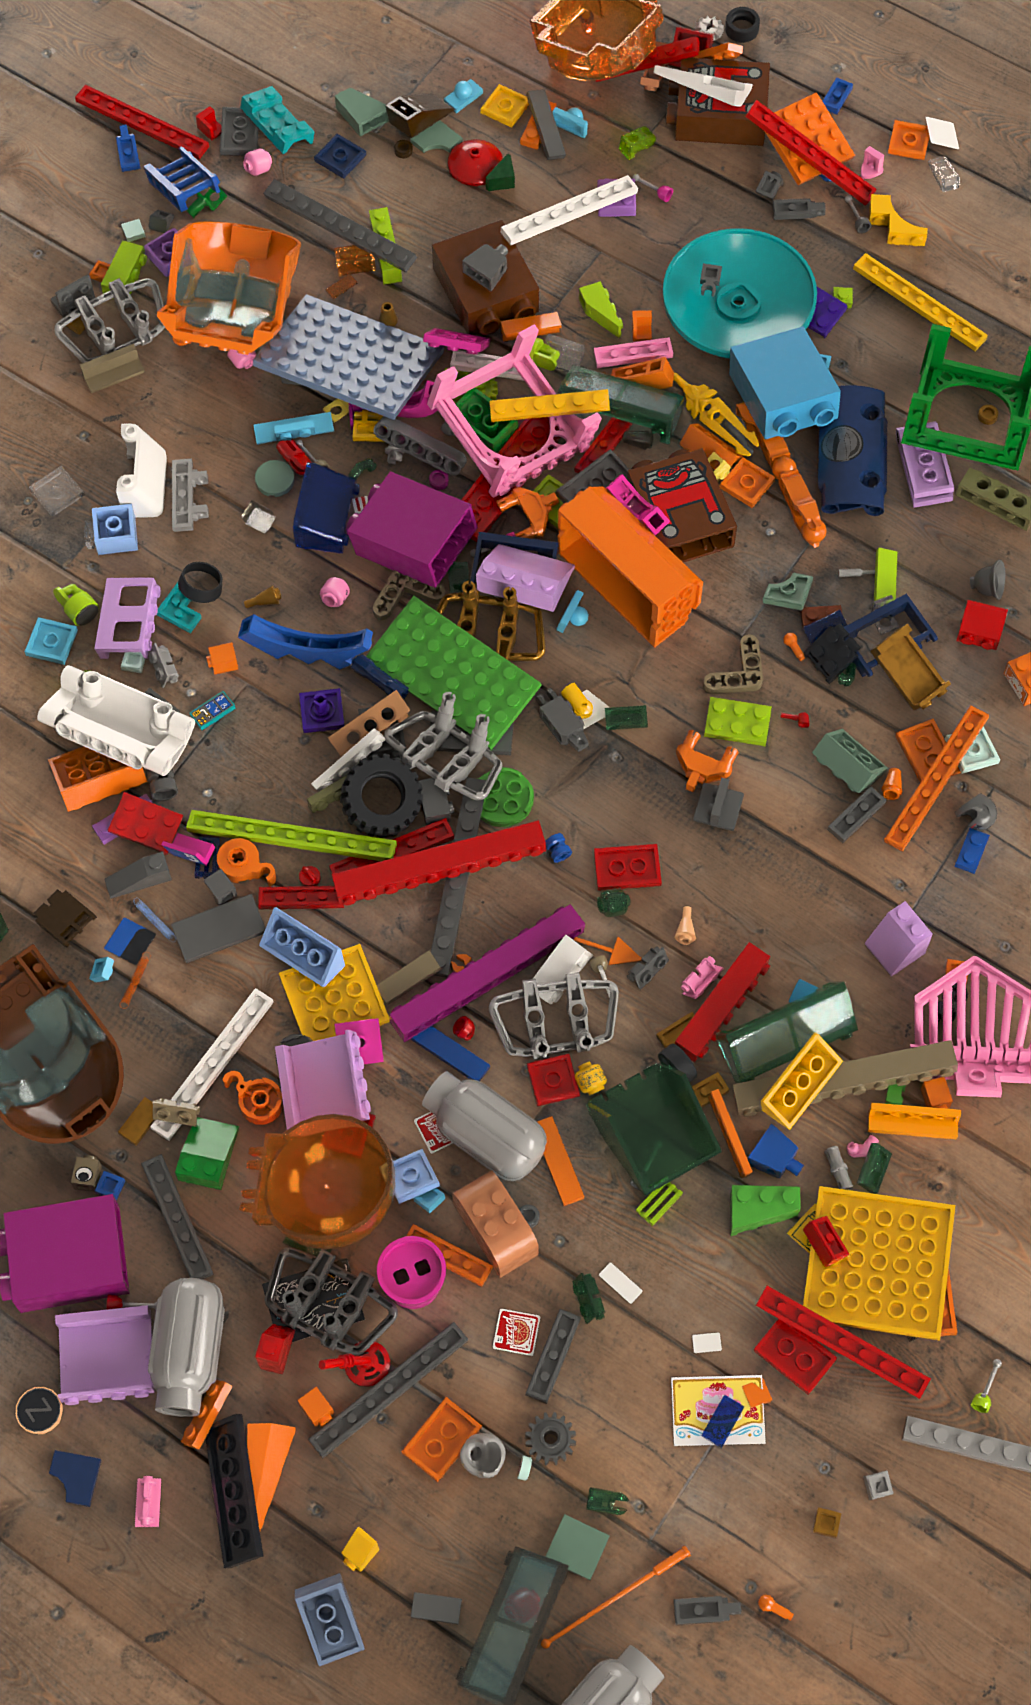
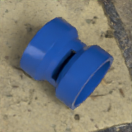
[545,833,572,863]

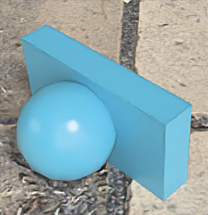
[444,79,483,113]
[552,107,588,138]
[556,590,589,633]

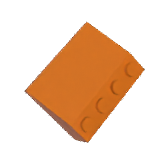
[48,746,148,812]

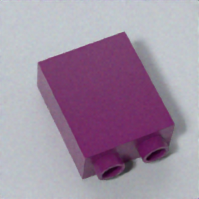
[346,471,478,588]
[0,1194,130,1313]

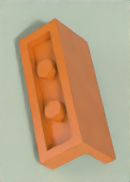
[501,312,562,342]
[679,423,744,471]

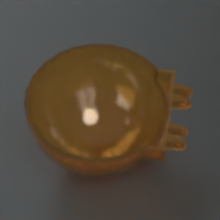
[239,1114,396,1250]

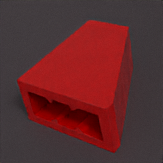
[255,1324,296,1375]

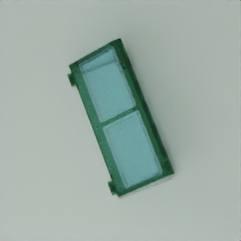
[558,365,684,445]
[715,981,858,1083]

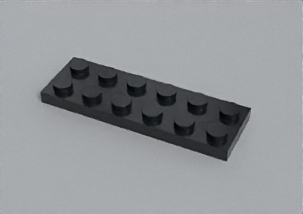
[205,1414,263,1568]

